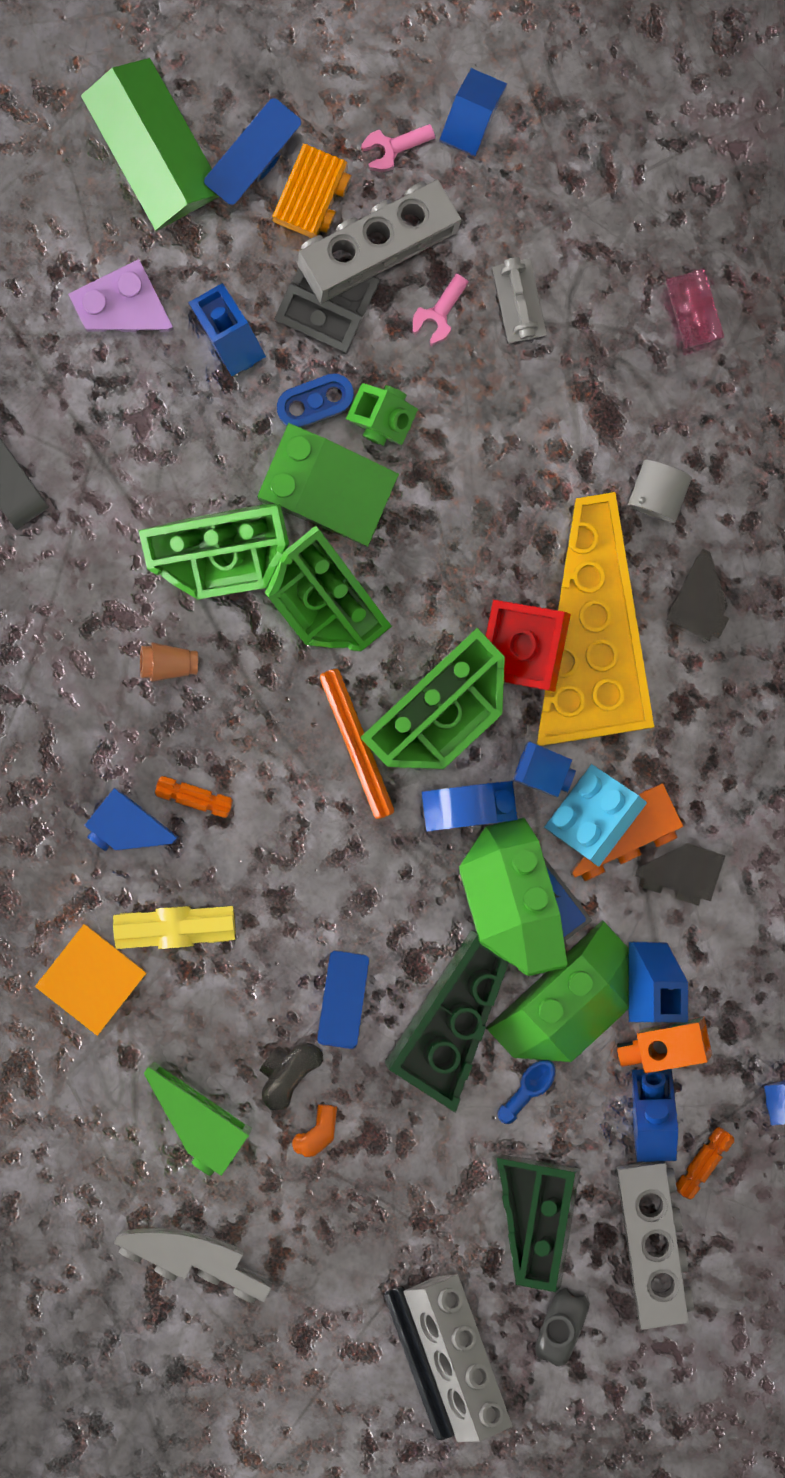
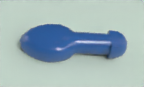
[497,1060,556,1124]

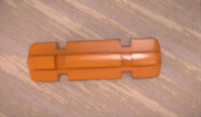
[155,776,233,818]
[676,1127,734,1200]

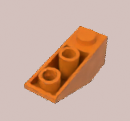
[570,783,683,881]

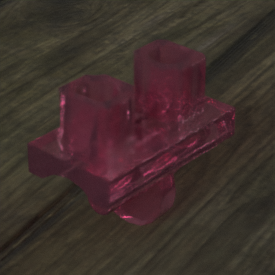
[665,268,724,349]

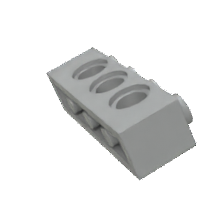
[297,179,461,304]
[615,1161,694,1330]
[403,1274,513,1442]

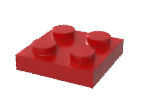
[486,599,571,692]

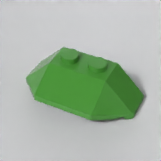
[139,504,289,600]
[265,526,392,651]
[360,628,505,769]
[459,817,567,976]
[486,920,629,1062]

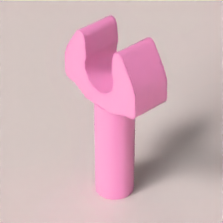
[361,124,435,172]
[413,274,469,346]

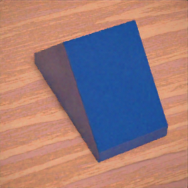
[439,68,507,157]

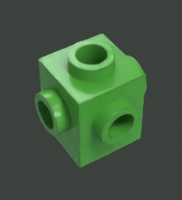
[346,383,418,446]

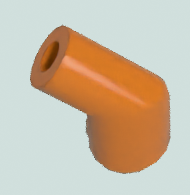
[292,1104,337,1157]

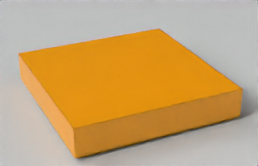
[35,924,147,1036]

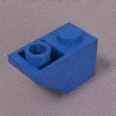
[629,942,688,1022]
[632,1069,678,1162]

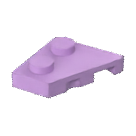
[68,259,173,332]

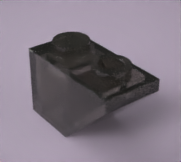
[632,843,725,906]

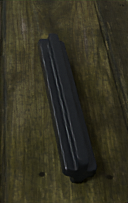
[384,1286,454,1440]

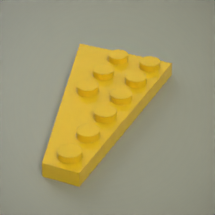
[536,492,654,746]

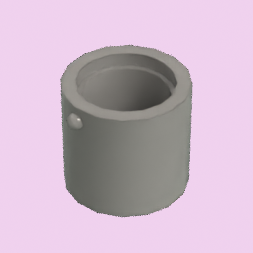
[627,460,692,523]

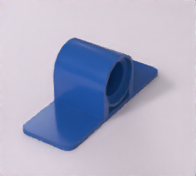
[204,98,301,205]
[317,951,369,1049]

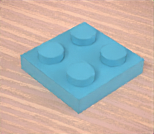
[544,764,647,867]

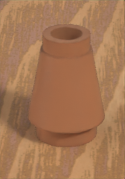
[140,642,198,682]

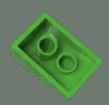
[257,423,399,547]
[144,1062,252,1176]

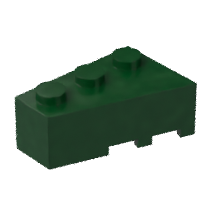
[496,1154,580,1292]

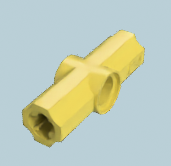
[113,906,236,949]

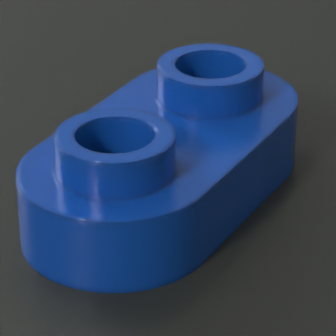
[277,374,354,428]

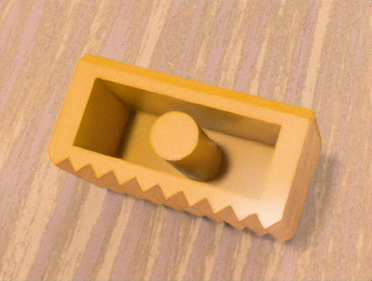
[272,143,352,238]

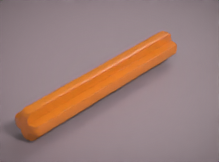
[320,668,394,819]

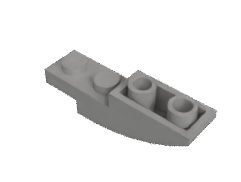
[114,1228,272,1303]

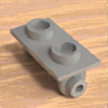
[492,257,547,344]

